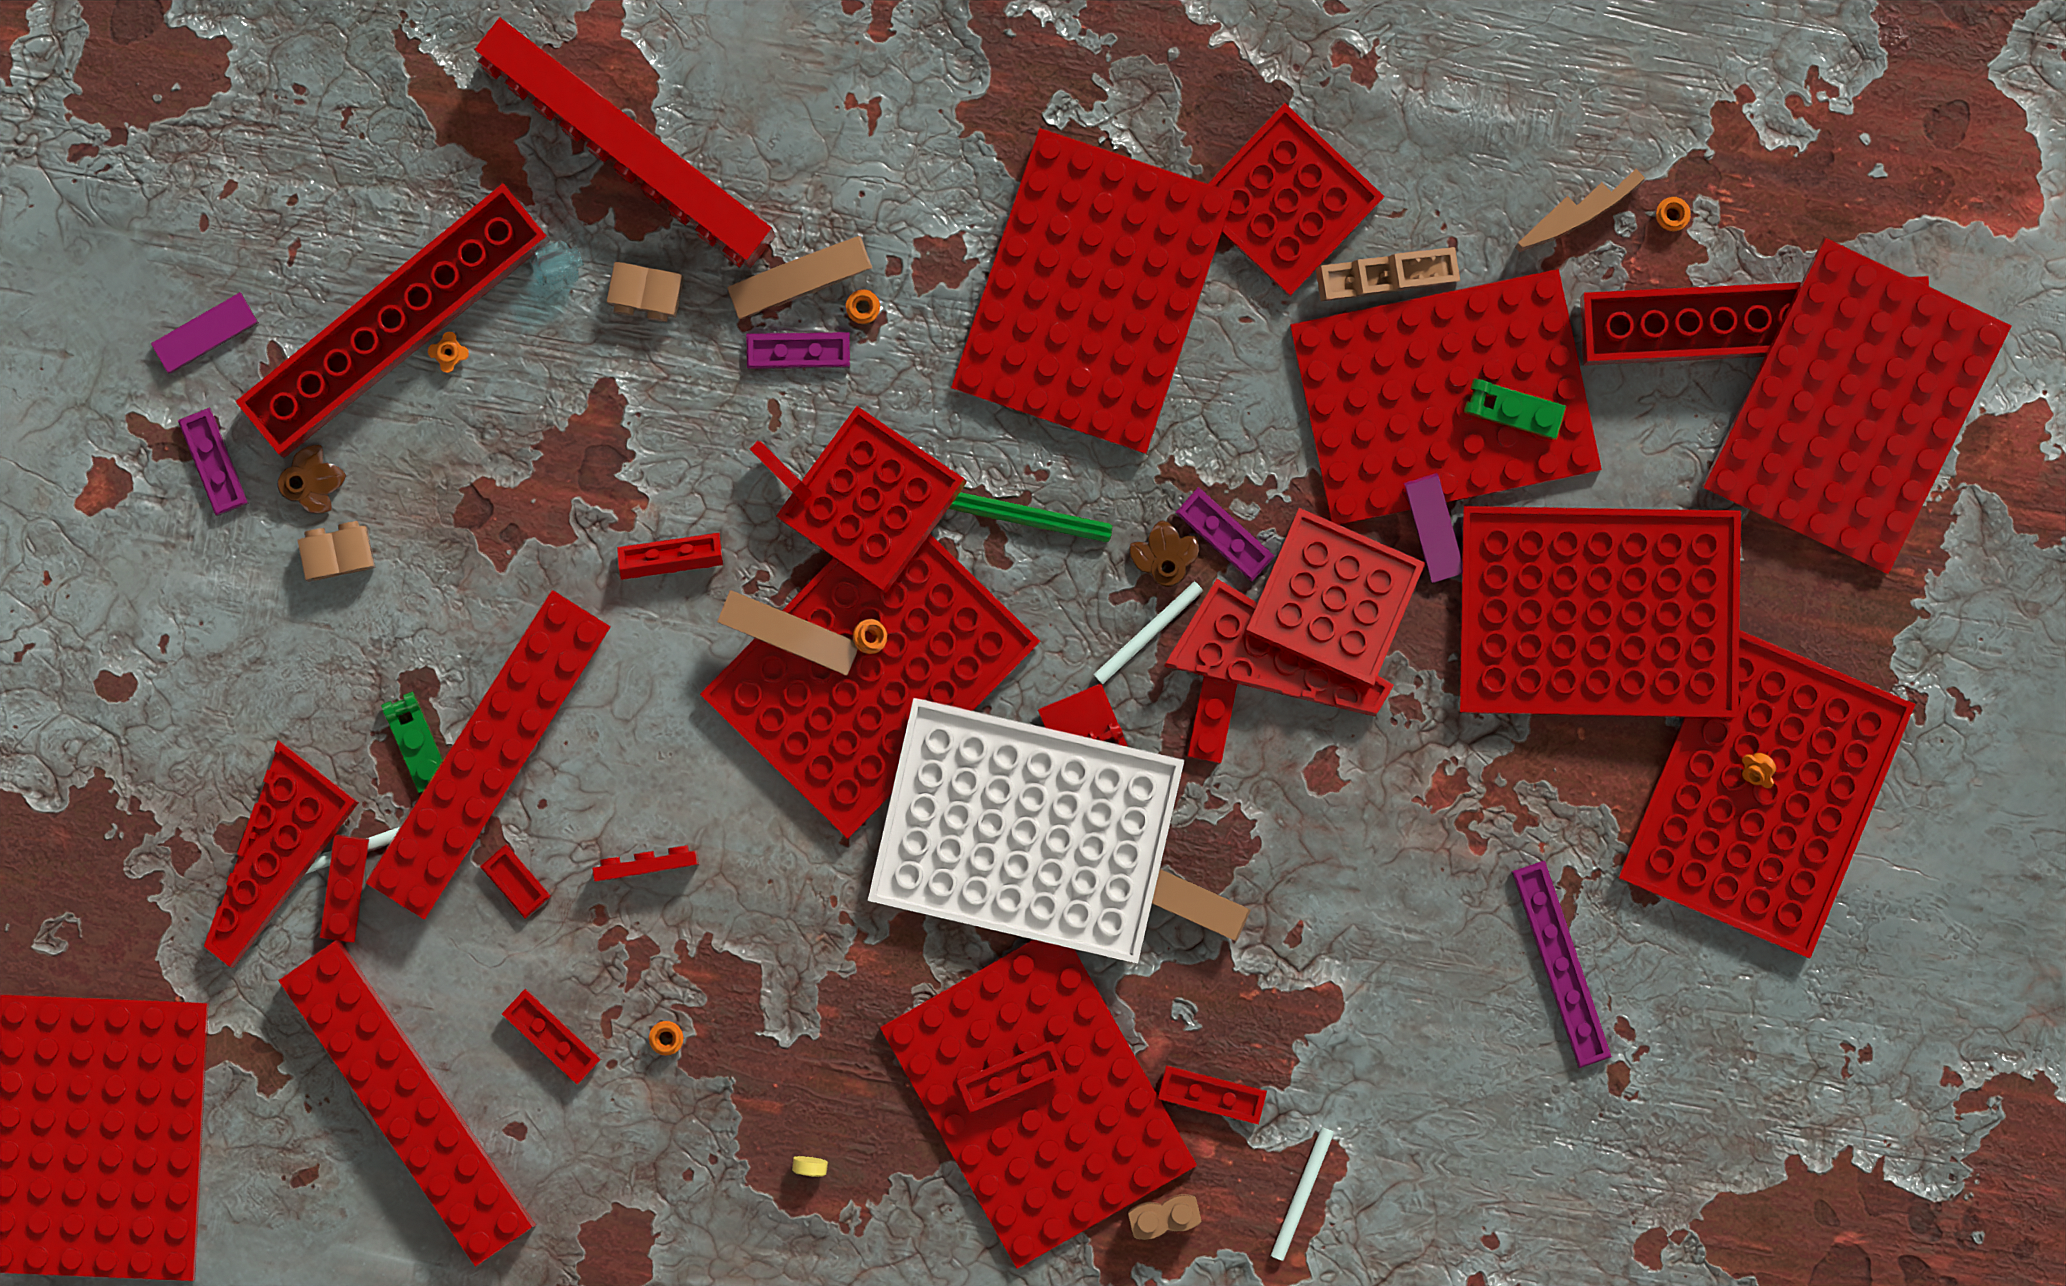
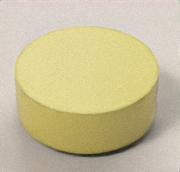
[792,1156,828,1177]

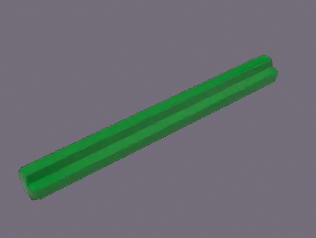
[948,492,1113,542]

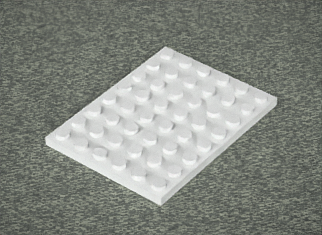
[868,698,1185,964]

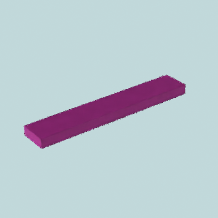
[1511,860,1612,1068]

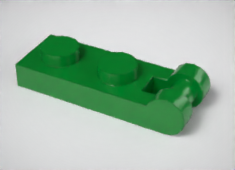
[1464,379,1566,440]
[381,691,443,793]

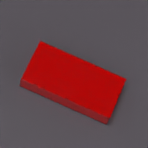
[750,440,812,503]
[480,844,552,919]

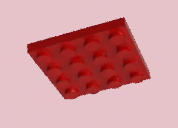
[1208,103,1385,297]
[776,406,967,593]
[1245,508,1425,688]

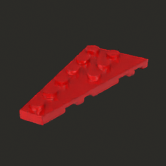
[1164,579,1394,717]
[204,740,359,968]

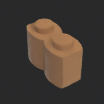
[607,262,684,322]
[298,521,376,582]
[1128,1194,1202,1240]

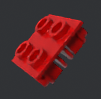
[1038,683,1128,747]

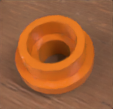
[1656,197,1691,232]
[846,290,880,324]
[853,619,887,654]
[649,1021,684,1056]

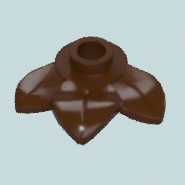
[277,445,346,514]
[1130,520,1199,587]

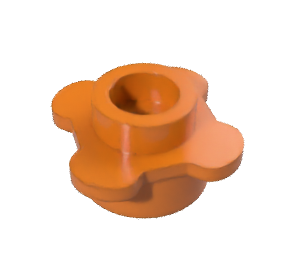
[428,332,469,373]
[1742,753,1776,788]

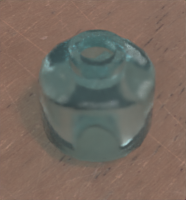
[530,240,584,291]

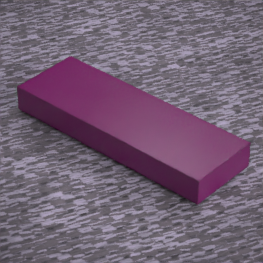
[151,292,259,374]
[746,332,850,369]
[178,407,249,516]
[1404,473,1463,583]
[1175,487,1275,582]

